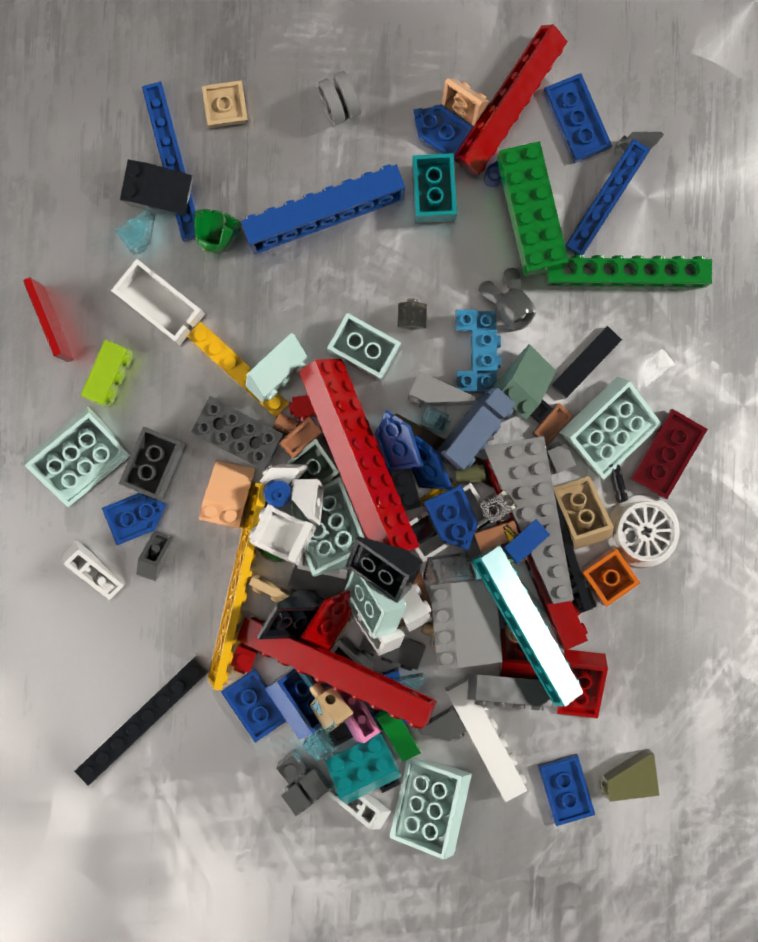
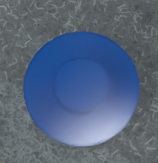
[263,479,291,507]

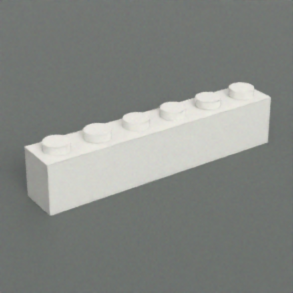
[445,677,527,802]

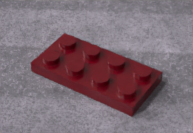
[630,409,708,499]

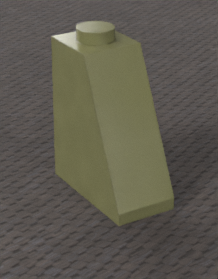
[601,749,659,802]

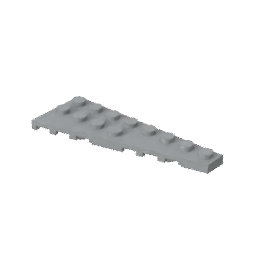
[483,436,574,604]

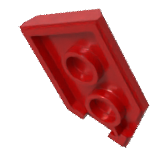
[301,590,352,650]

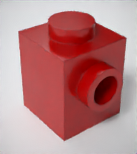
[289,395,317,422]
[230,643,259,674]

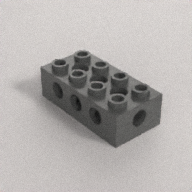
[191,396,285,470]

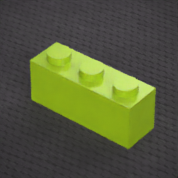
[80,340,132,407]

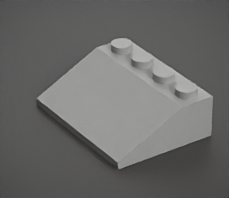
[430,579,503,669]

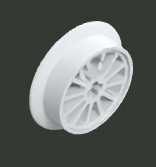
[607,495,679,568]

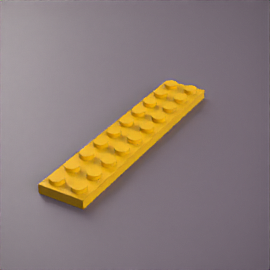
[207,482,266,691]

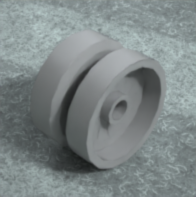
[317,71,361,126]

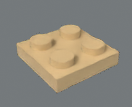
[202,80,248,128]
[249,574,293,603]

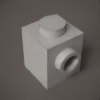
[547,441,576,474]

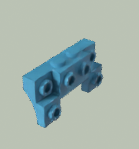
[455,310,501,393]

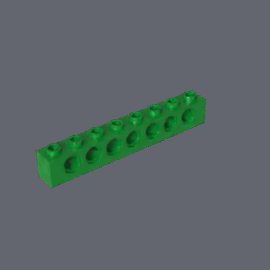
[545,255,712,288]

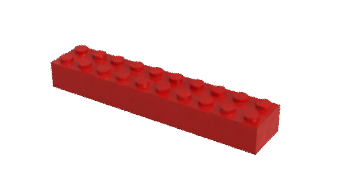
[299,359,419,552]

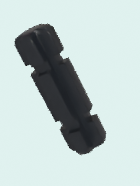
[609,464,628,503]

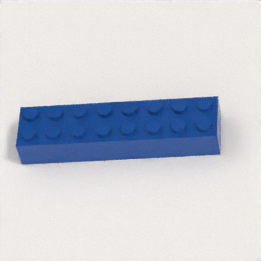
[241,164,405,255]

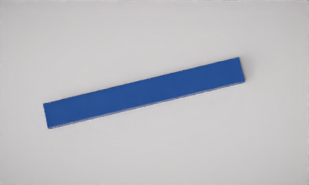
[142,81,196,242]

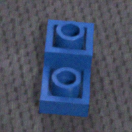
[503,519,550,565]

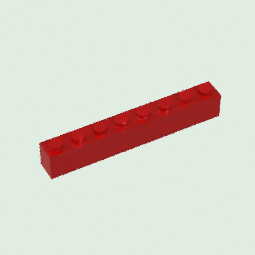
[454,24,568,175]

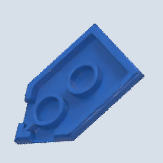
[413,104,474,156]
[375,410,423,472]
[411,435,453,490]
[423,485,478,550]
[102,493,166,546]

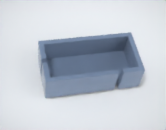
[437,387,516,469]

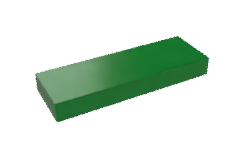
[376,710,421,762]

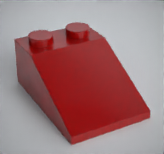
[557,650,608,718]

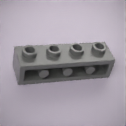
[467,674,552,711]

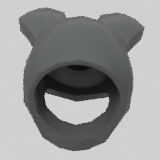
[478,268,536,330]

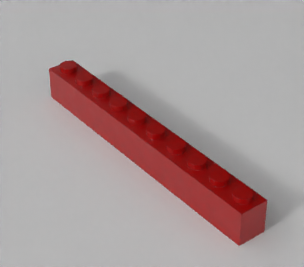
[482,458,588,651]
[237,615,437,729]

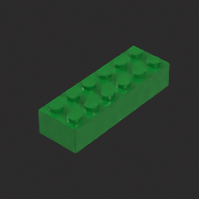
[497,141,569,277]

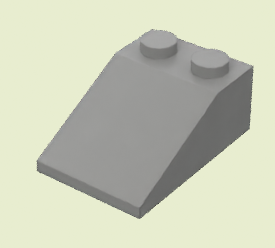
[408,371,476,408]

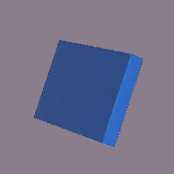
[221,668,286,743]
[538,754,595,826]

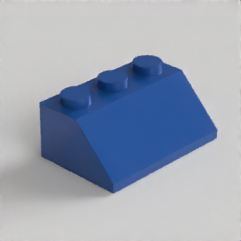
[265,667,322,740]

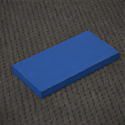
[543,73,612,163]

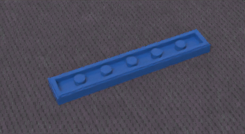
[565,139,651,255]

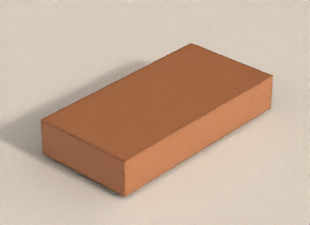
[532,403,574,447]
[279,416,323,459]

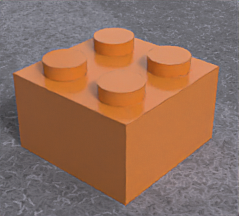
[580,548,640,607]

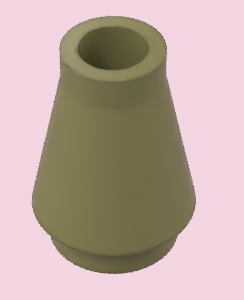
[455,463,486,483]

